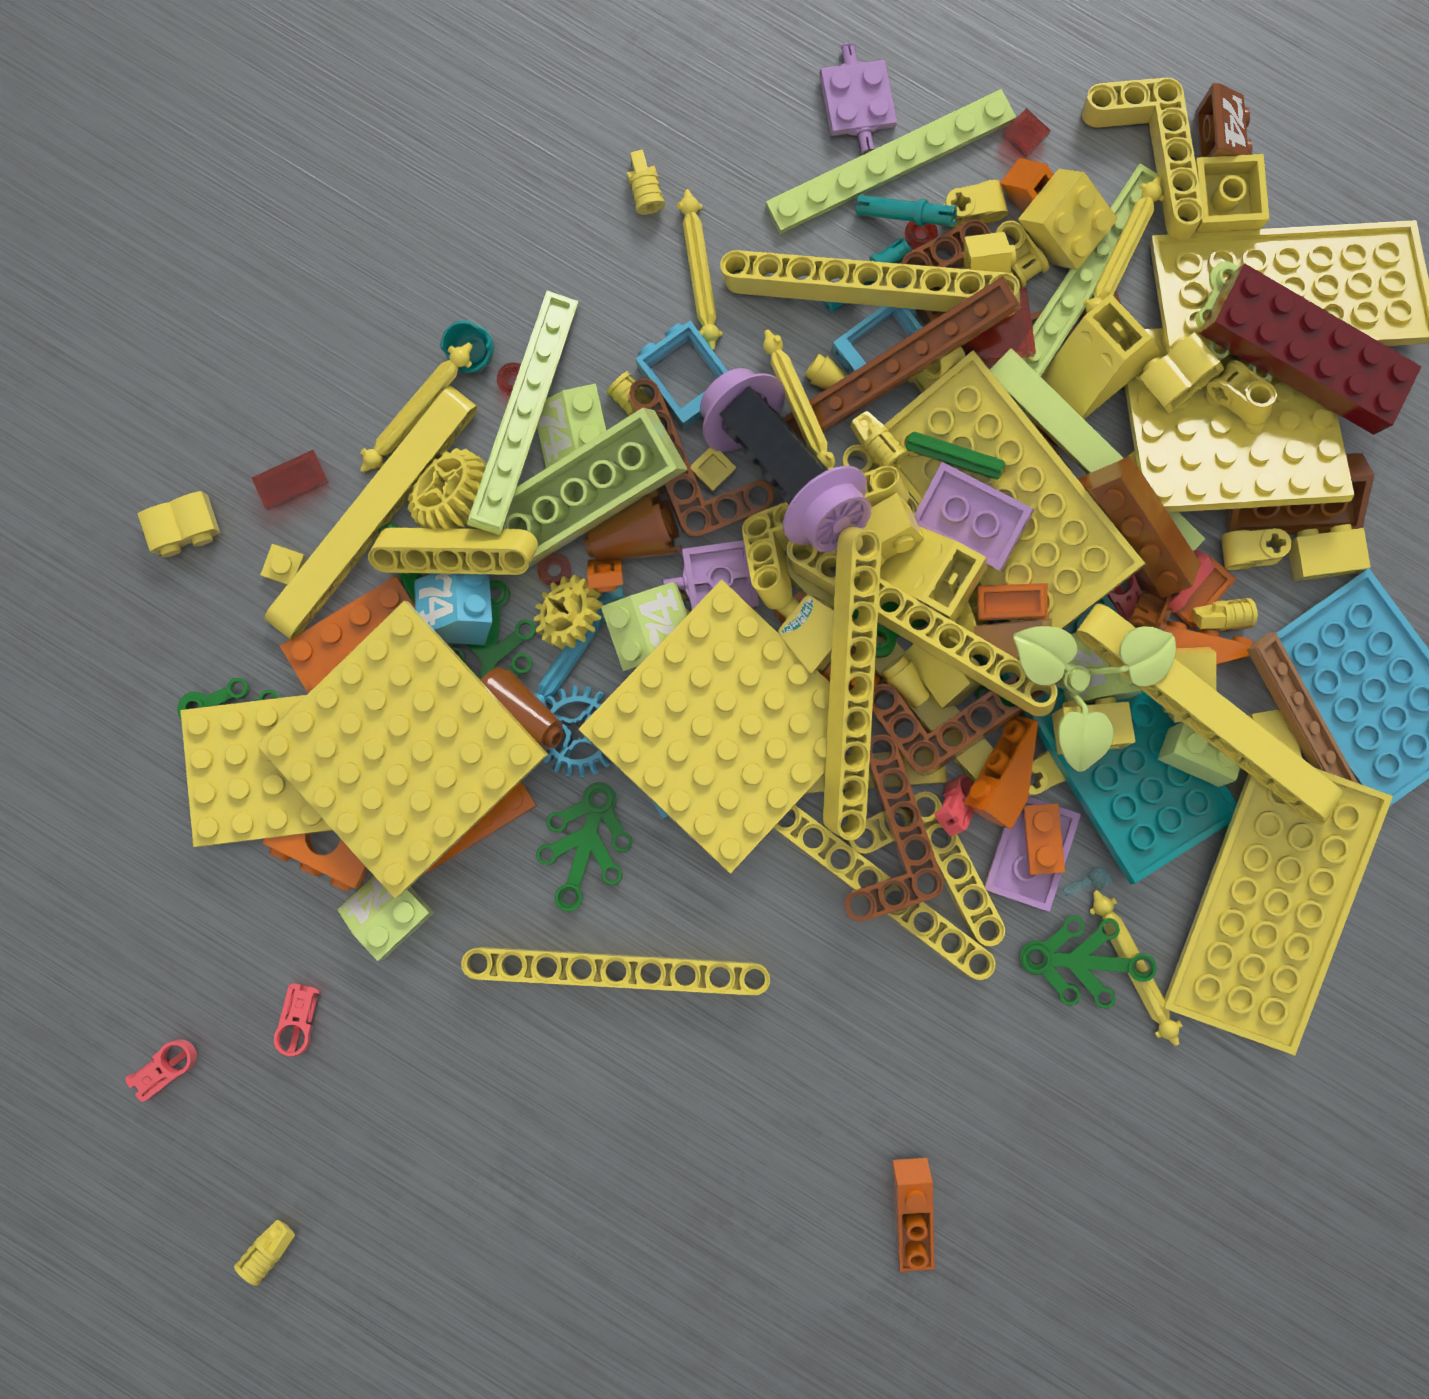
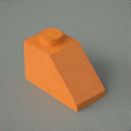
[1000,158,1054,212]

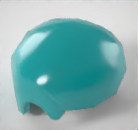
[440,320,495,374]

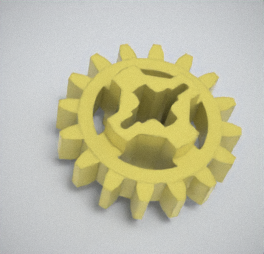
[534,575,603,649]

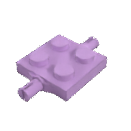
[819,42,897,155]
[662,540,759,611]

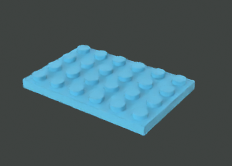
[1276,569,1429,807]

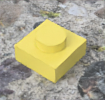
[691,447,737,493]
[260,544,306,585]

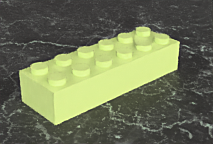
[503,408,688,568]

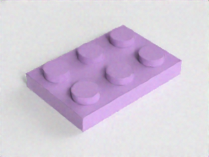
[914,462,1035,571]
[984,796,1081,912]

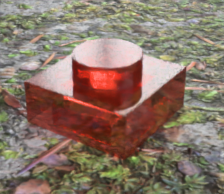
[1002,108,1051,158]

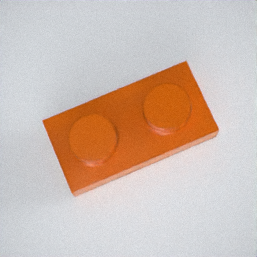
[587,559,623,592]
[1022,803,1065,875]

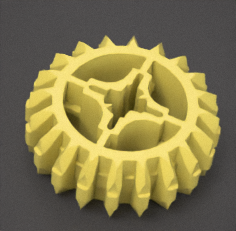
[407,448,486,530]

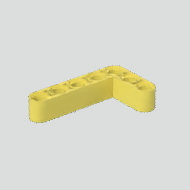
[1082,78,1203,241]
[742,466,909,610]
[847,791,1005,946]

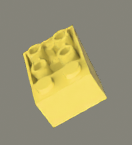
[1041,294,1161,419]
[880,527,988,622]

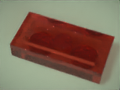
[251,450,329,510]

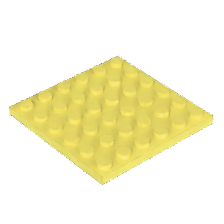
[1124,328,1354,513]
[578,579,853,874]
[256,601,548,899]

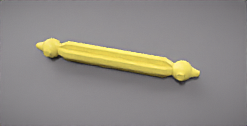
[1083,176,1164,313]
[676,189,723,350]
[763,329,835,470]
[360,342,472,473]
[1089,890,1183,1046]

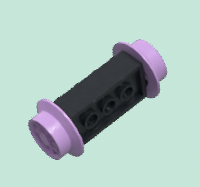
[700,368,871,552]

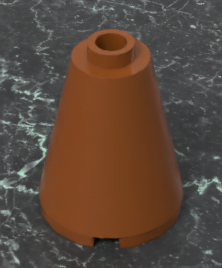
[584,488,681,561]
[480,667,563,751]

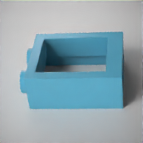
[831,306,922,374]
[636,320,728,431]

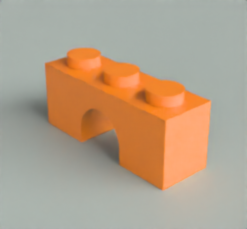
[262,833,369,892]

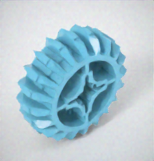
[543,686,610,778]

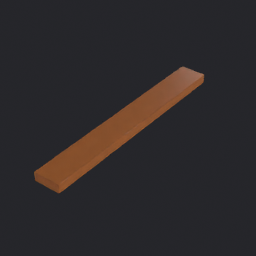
[782,276,1022,444]

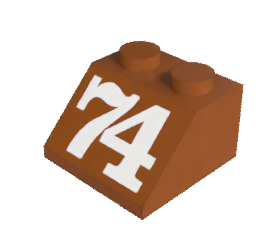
[1196,83,1253,157]

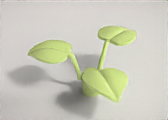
[1013,626,1176,772]

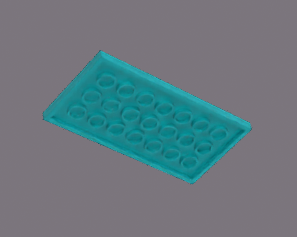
[1002,595,1237,885]

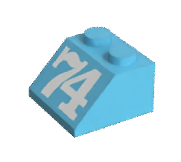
[414,573,492,645]

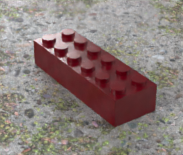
[1199,263,1422,435]

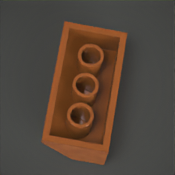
[1225,453,1374,535]
[1077,456,1201,598]

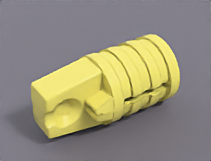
[627,150,665,215]
[606,371,663,422]
[850,411,908,467]
[1191,598,1258,631]
[234,1220,295,1286]

